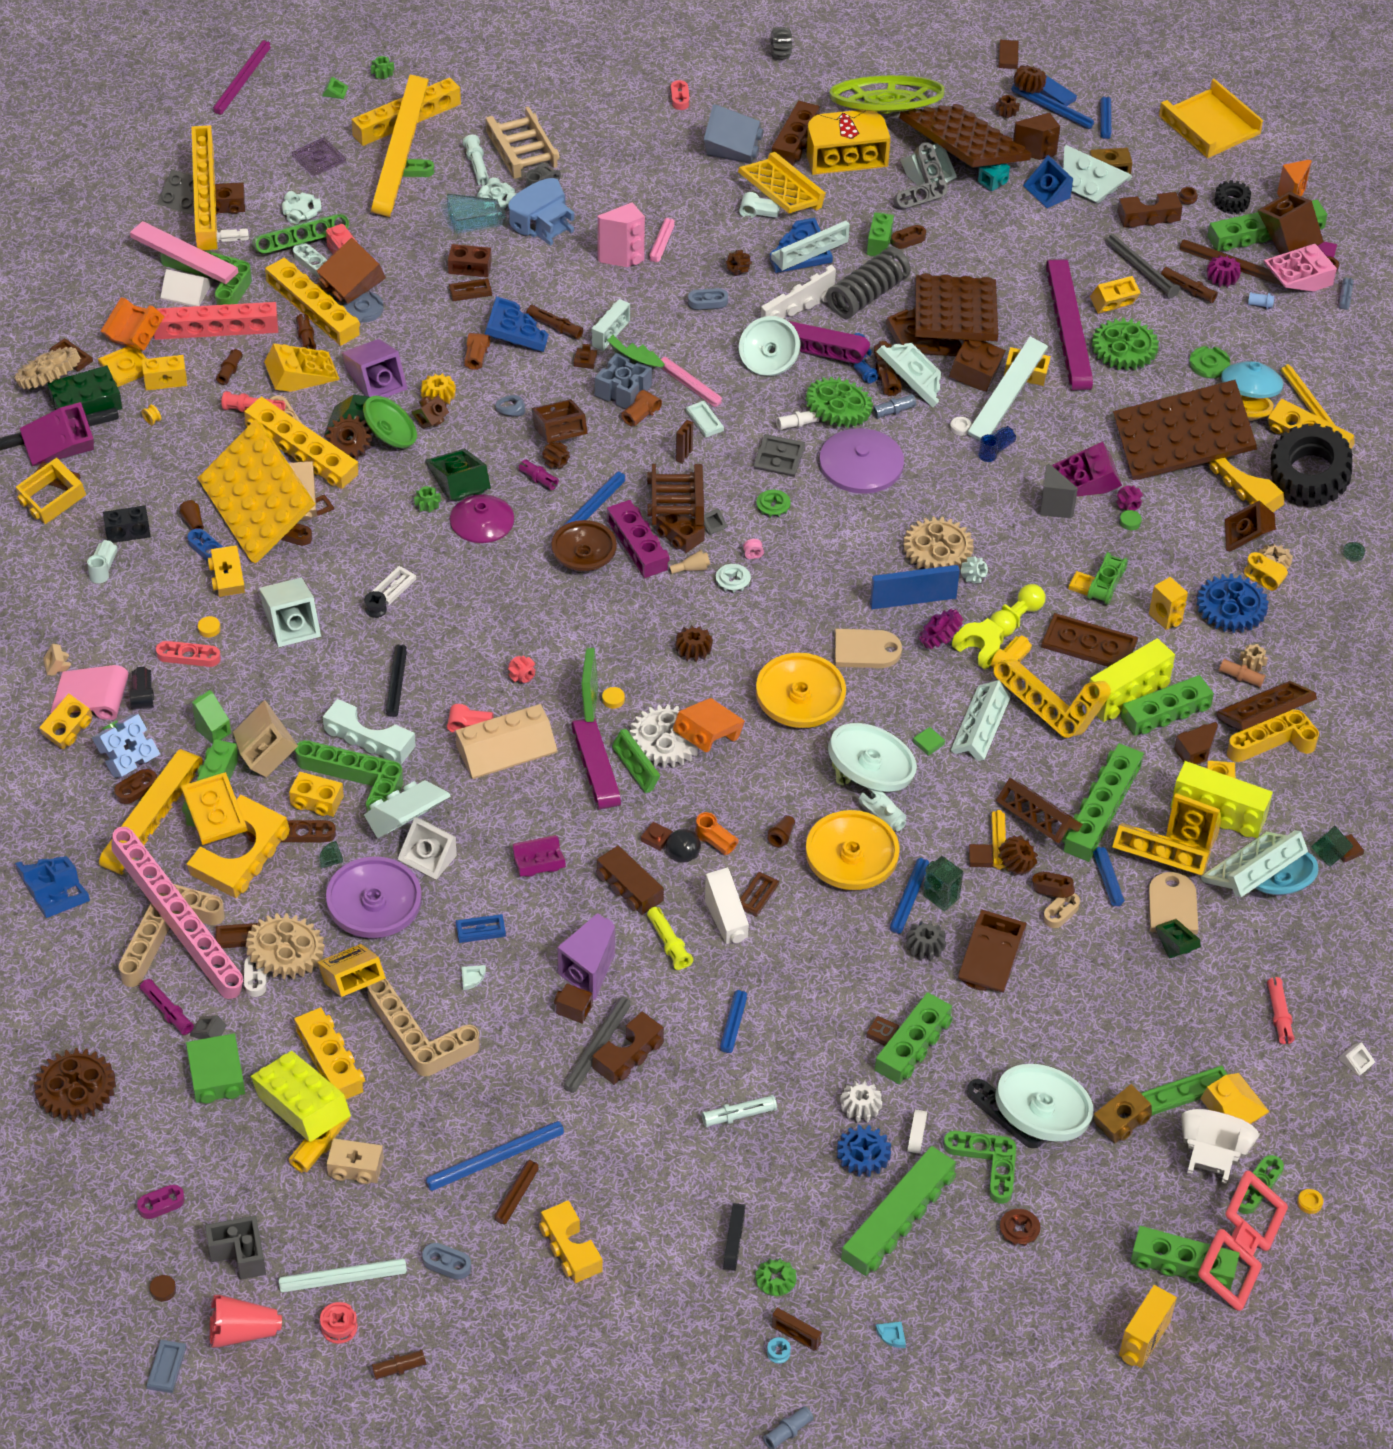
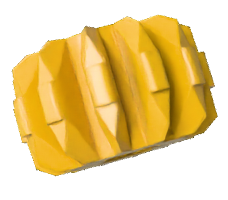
[421,373,456,405]

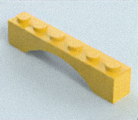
[1207,458,1284,512]

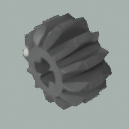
[770,27,793,59]
[906,921,946,961]

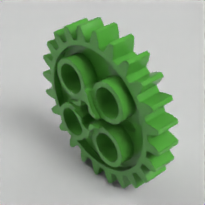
[1092,318,1159,371]
[805,377,873,428]

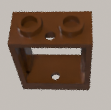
[531,399,588,443]

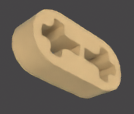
[1043,893,1080,928]

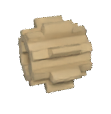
[1239,644,1268,672]

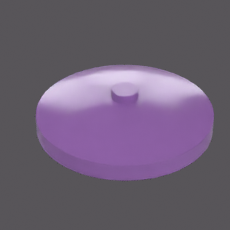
[819,428,904,494]
[326,857,422,938]

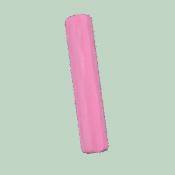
[650,218,675,262]

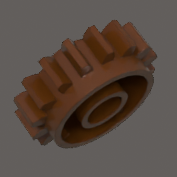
[325,414,373,460]

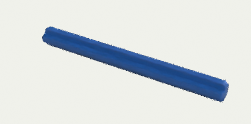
[426,1121,564,1191]

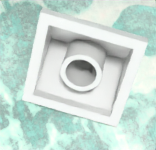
[160,269,214,306]
[398,817,457,879]

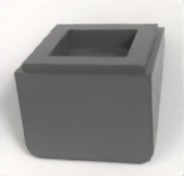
[703,508,728,535]
[190,1015,227,1039]

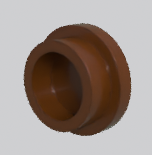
[1178,187,1198,204]

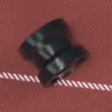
[364,591,387,618]

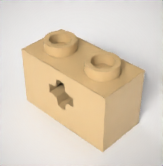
[327,1138,384,1184]

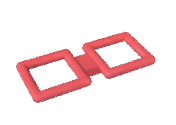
[1198,1170,1288,1311]

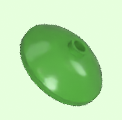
[363,396,417,448]

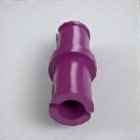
[519,459,559,490]

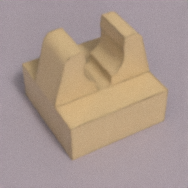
[43,644,71,676]

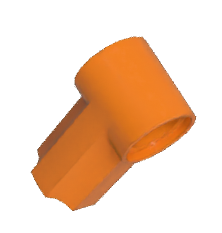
[695,812,739,855]

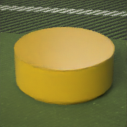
[198,616,221,638]
[602,687,625,709]
[1297,1189,1324,1214]

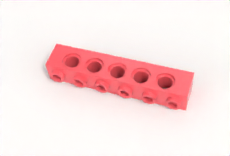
[154,302,278,340]

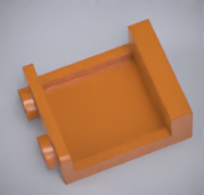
[100,297,165,351]
[673,698,745,753]

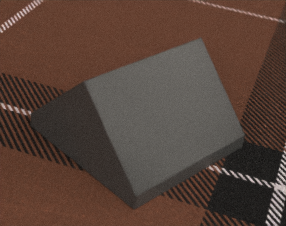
[1040,464,1078,518]

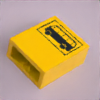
[317,944,386,997]
[1119,1285,1177,1368]

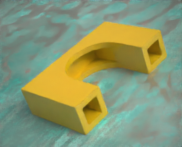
[187,794,290,898]

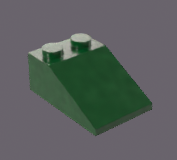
[426,448,491,501]

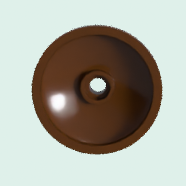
[552,520,617,571]

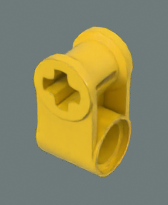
[1243,552,1288,591]

